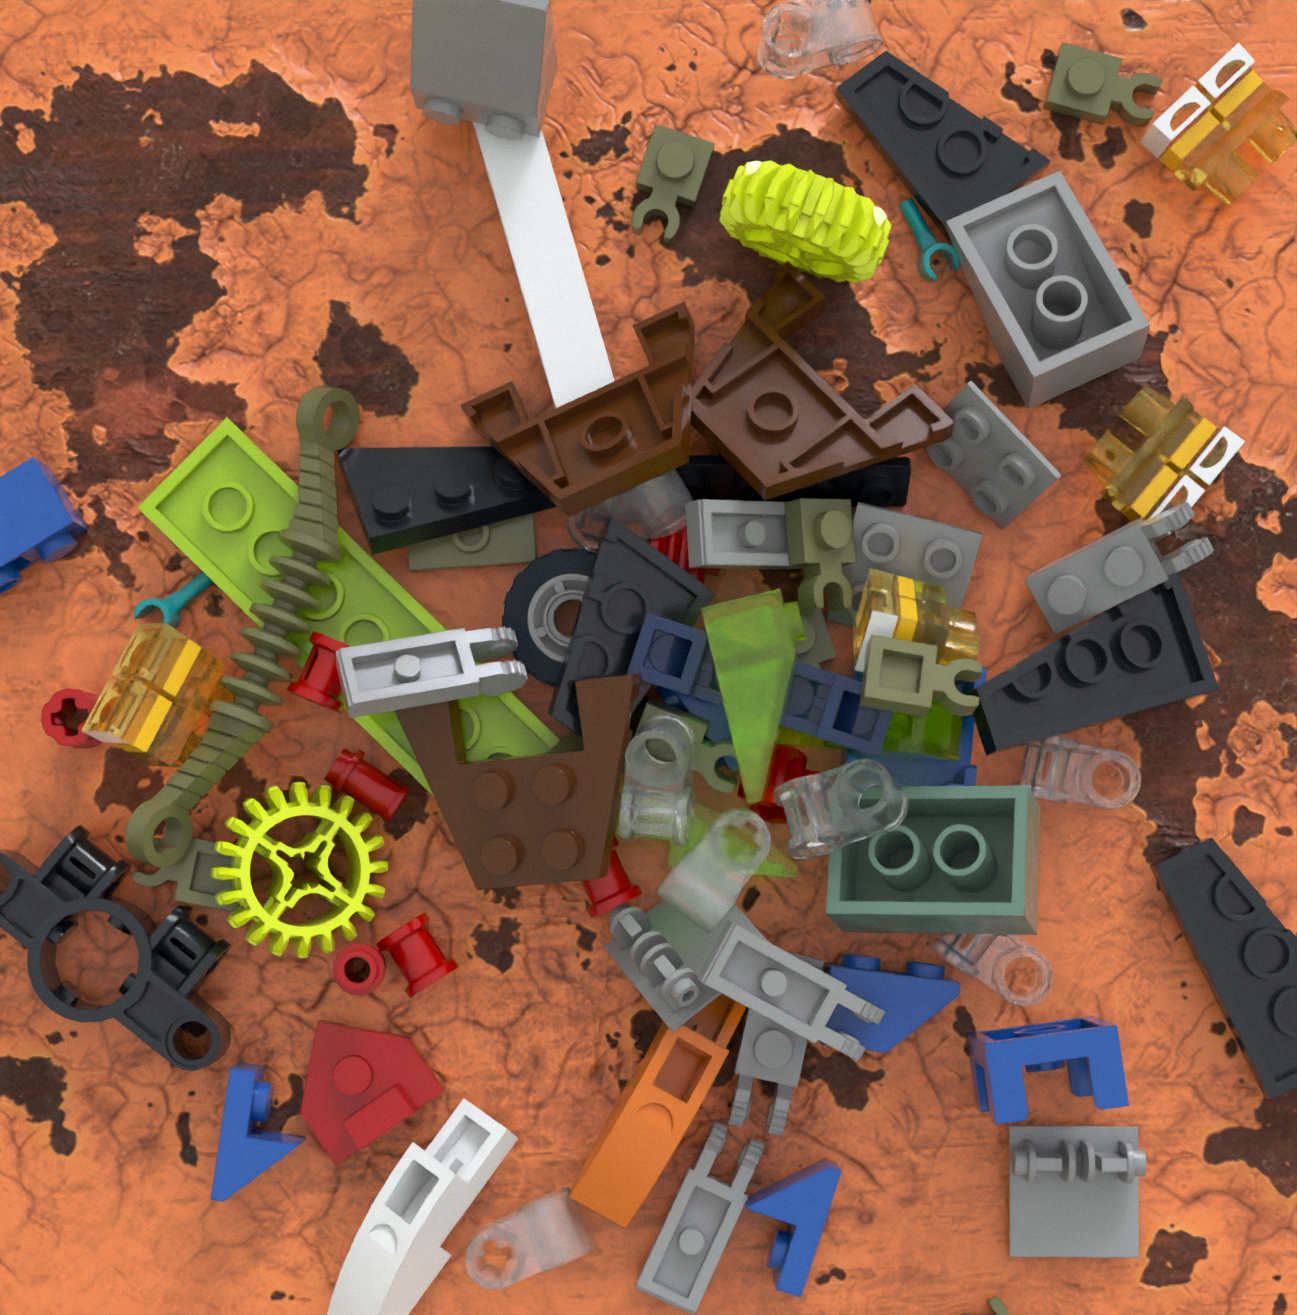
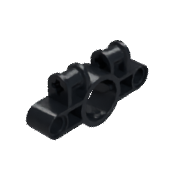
[0,825,231,1071]

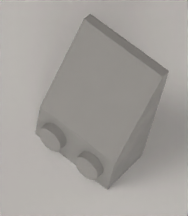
[410,0,557,140]
[946,171,1150,409]

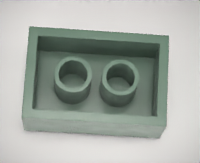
[826,786,1041,935]

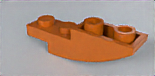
[567,994,747,1228]

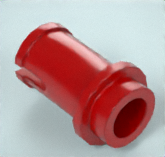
[324,748,411,823]
[333,943,387,996]

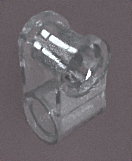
[757,0,883,79]
[567,469,694,552]
[619,713,695,846]
[1011,736,1141,810]
[773,758,908,859]
[655,807,771,934]
[926,934,1053,1006]
[465,1186,595,1290]

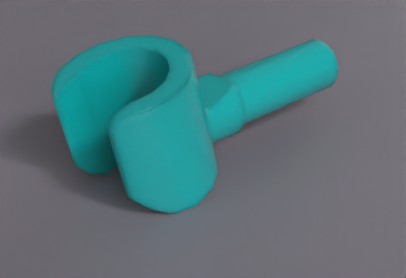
[899,198,960,282]
[134,571,214,630]

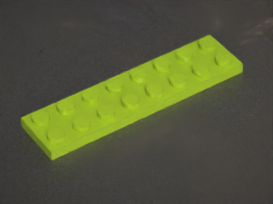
[137,417,560,796]

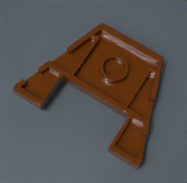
[691,261,954,500]
[461,302,695,517]
[395,673,641,890]

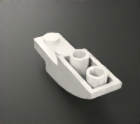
[327,1099,518,1315]

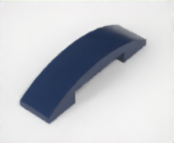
[627,613,893,757]

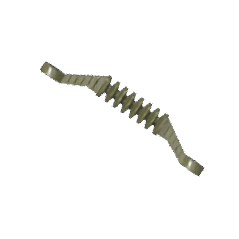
[125,385,359,868]

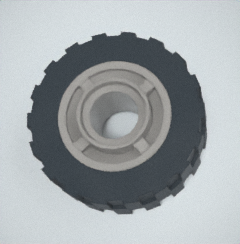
[502,548,596,687]

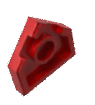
[300,1020,445,1165]

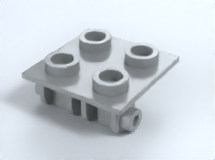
[924,381,1061,529]
[826,502,983,651]
[603,868,768,1032]
[1009,1125,1146,1258]

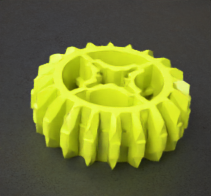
[719,161,892,283]
[211,782,388,958]

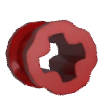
[286,631,352,713]
[41,688,112,749]
[581,836,643,918]
[376,913,459,998]

